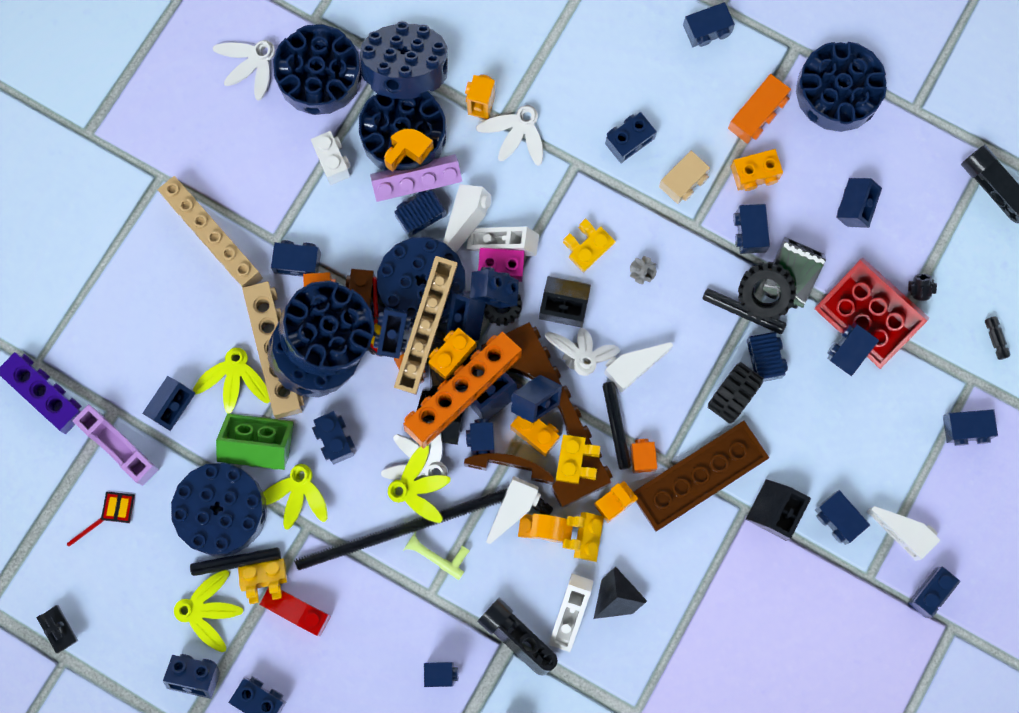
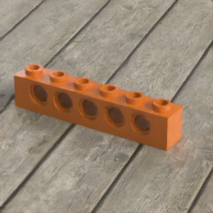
[403,331,522,449]

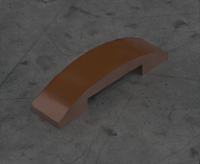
[464,453,554,485]

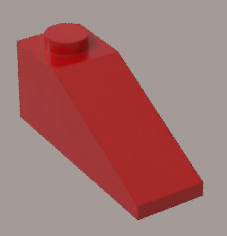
[259,587,331,637]

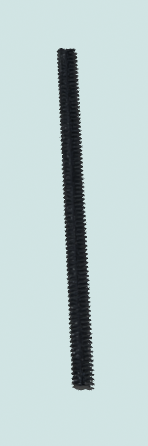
[294,488,507,571]

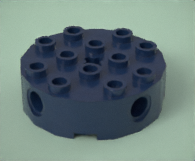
[360,21,448,99]
[273,24,362,115]
[796,42,887,132]
[359,91,446,171]
[377,237,466,328]
[278,281,375,377]
[268,321,361,398]
[171,463,267,556]

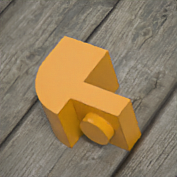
[384,129,434,172]
[594,481,638,523]
[518,514,573,543]

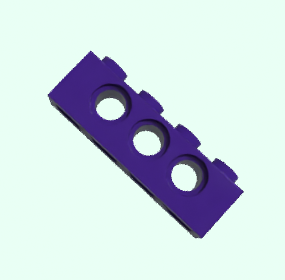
[0,352,82,434]

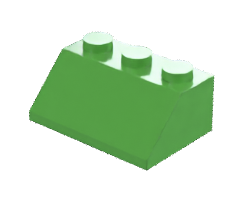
[216,413,294,470]

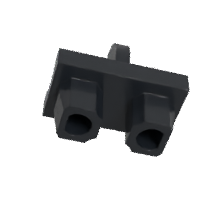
[36,605,78,654]

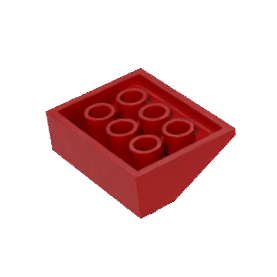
[814,258,930,369]

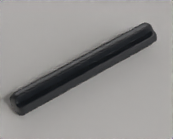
[702,288,786,334]
[602,382,631,470]
[190,547,281,576]

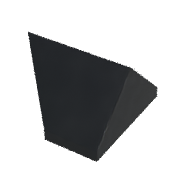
[593,567,647,619]

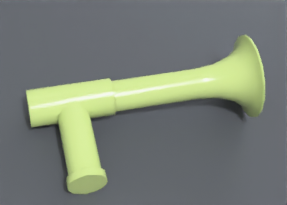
[403,531,470,580]

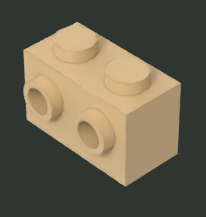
[659,150,710,204]

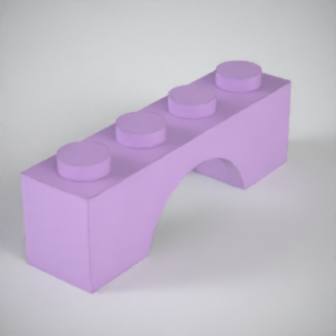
[370,154,462,202]
[73,404,159,486]

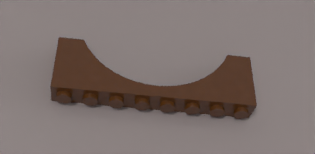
[481,322,613,509]

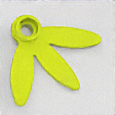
[193,348,270,414]
[387,445,451,523]
[263,464,328,530]
[174,570,243,652]

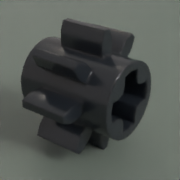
[908,274,937,301]

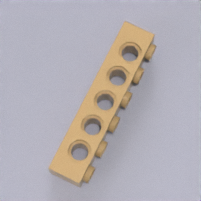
[157,176,263,288]
[394,256,458,395]
[242,281,305,419]

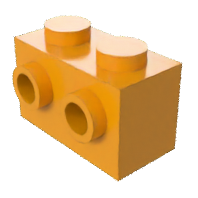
[465,74,495,119]
[730,149,783,191]
[428,327,477,381]
[510,416,560,457]

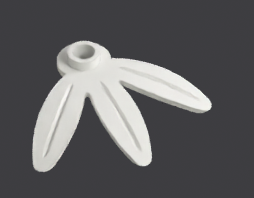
[212,40,275,101]
[476,105,543,166]
[545,328,620,376]
[381,420,448,480]

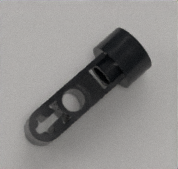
[960,144,1019,223]
[477,597,558,676]

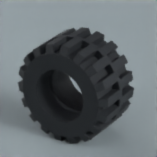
[738,262,796,321]
[707,362,763,424]

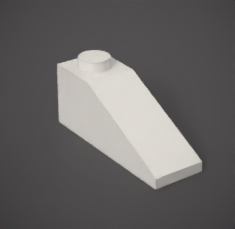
[443,184,492,253]
[467,227,539,256]
[604,342,674,393]
[486,476,541,544]
[866,506,941,561]
[548,574,594,652]

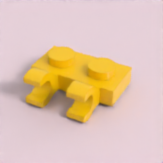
[563,218,616,273]
[556,434,601,484]
[562,512,604,562]
[238,558,287,604]

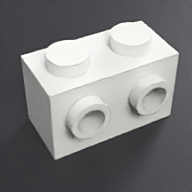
[310,131,351,186]

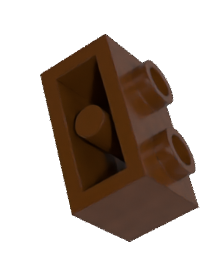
[346,269,375,312]

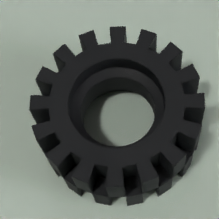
[484,293,522,326]

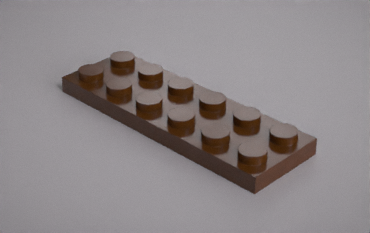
[633,421,769,532]

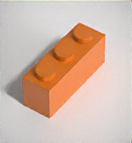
[728,74,791,144]

